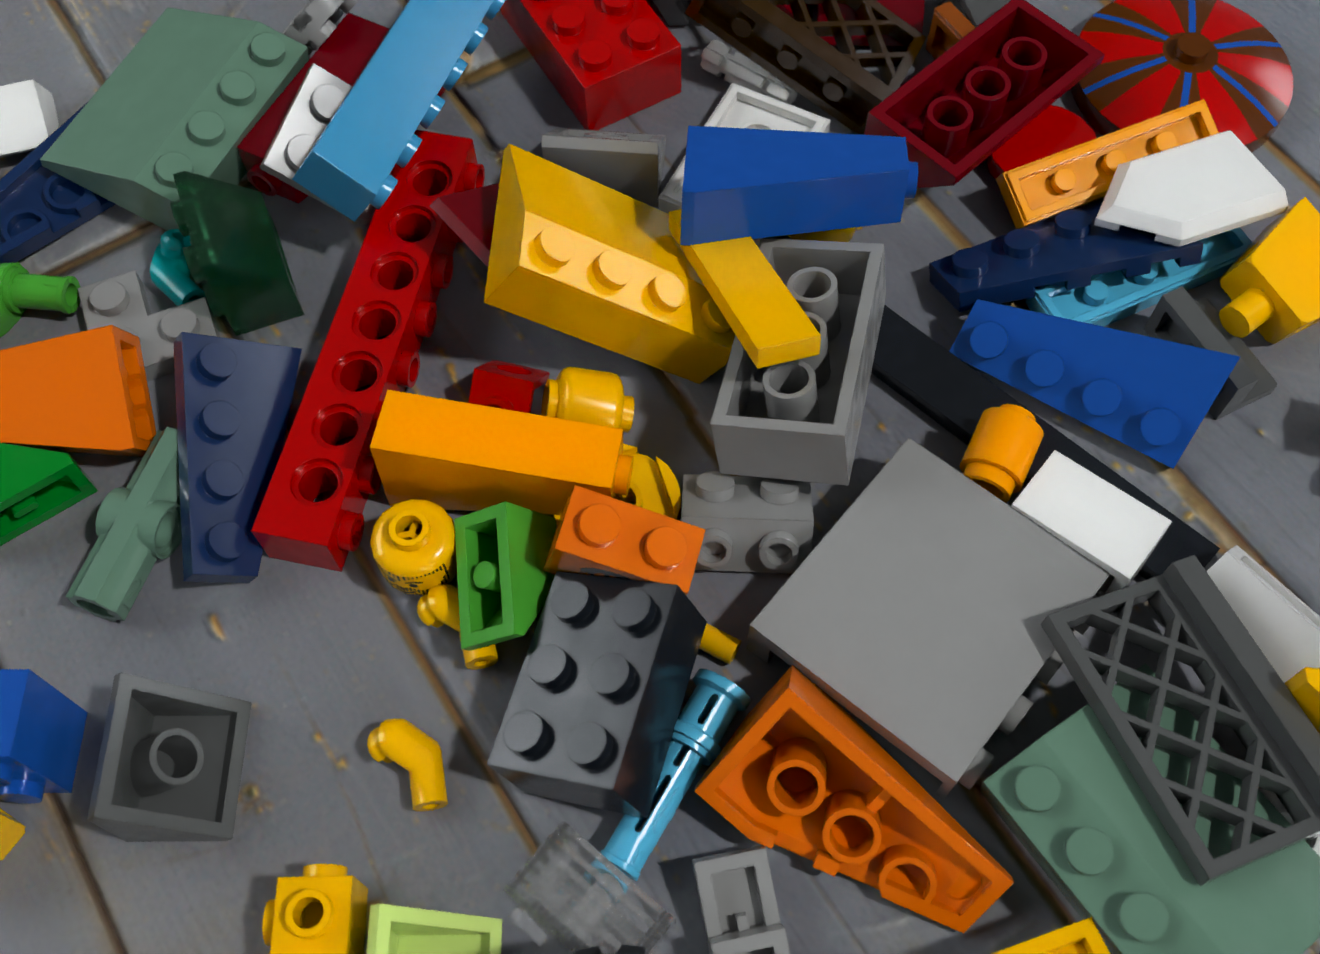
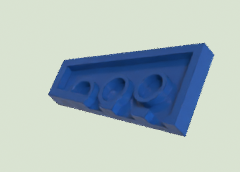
[949,299,1240,469]

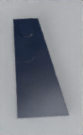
[0,102,116,263]

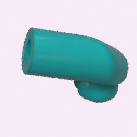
[150,229,206,306]

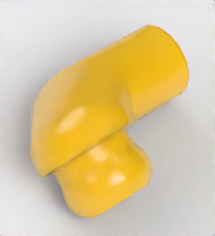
[417,584,499,670]
[367,718,448,811]

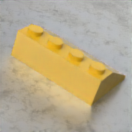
[483,143,735,384]

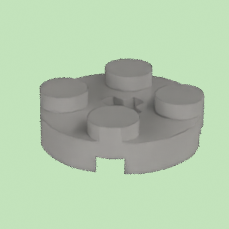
[282,0,359,56]

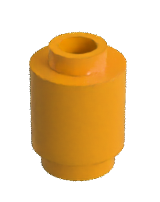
[960,404,1044,503]

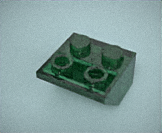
[170,171,304,336]

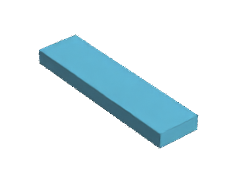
[1025,227,1252,327]

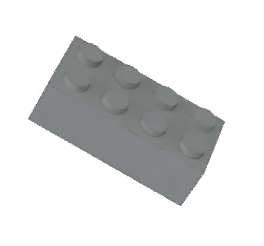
[710,238,886,486]

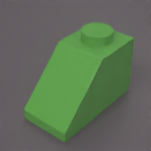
[454,501,556,651]

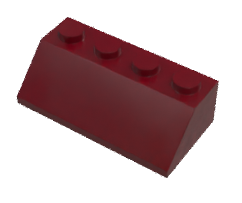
[864,0,1105,188]

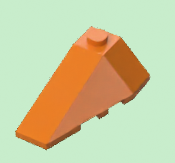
[694,665,1014,933]

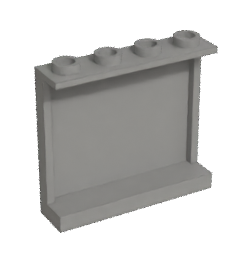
[746,438,1110,800]

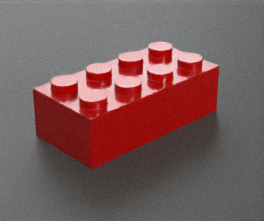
[499,0,681,130]

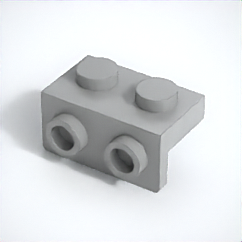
[681,471,814,574]

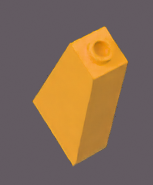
[370,389,634,515]

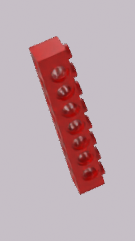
[251,130,485,572]

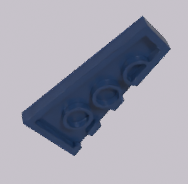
[929,197,1203,312]
[173,332,302,583]

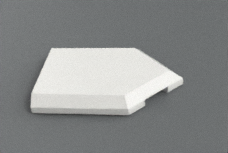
[1094,130,1289,247]

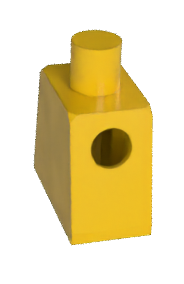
[1219,197,1320,344]

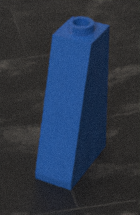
[680,126,918,246]

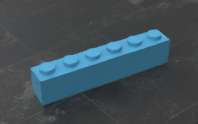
[292,0,506,222]

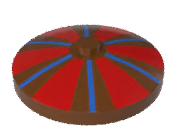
[1071,0,1293,153]

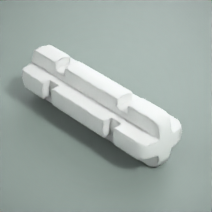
[701,40,798,105]

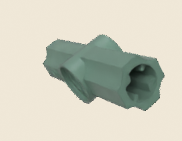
[66,427,182,622]

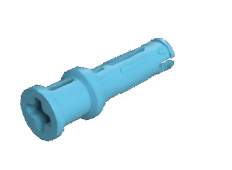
[598,669,751,881]

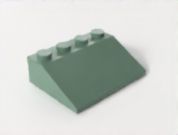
[40,7,309,243]
[980,663,1320,954]

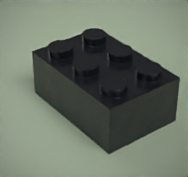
[486,571,707,819]

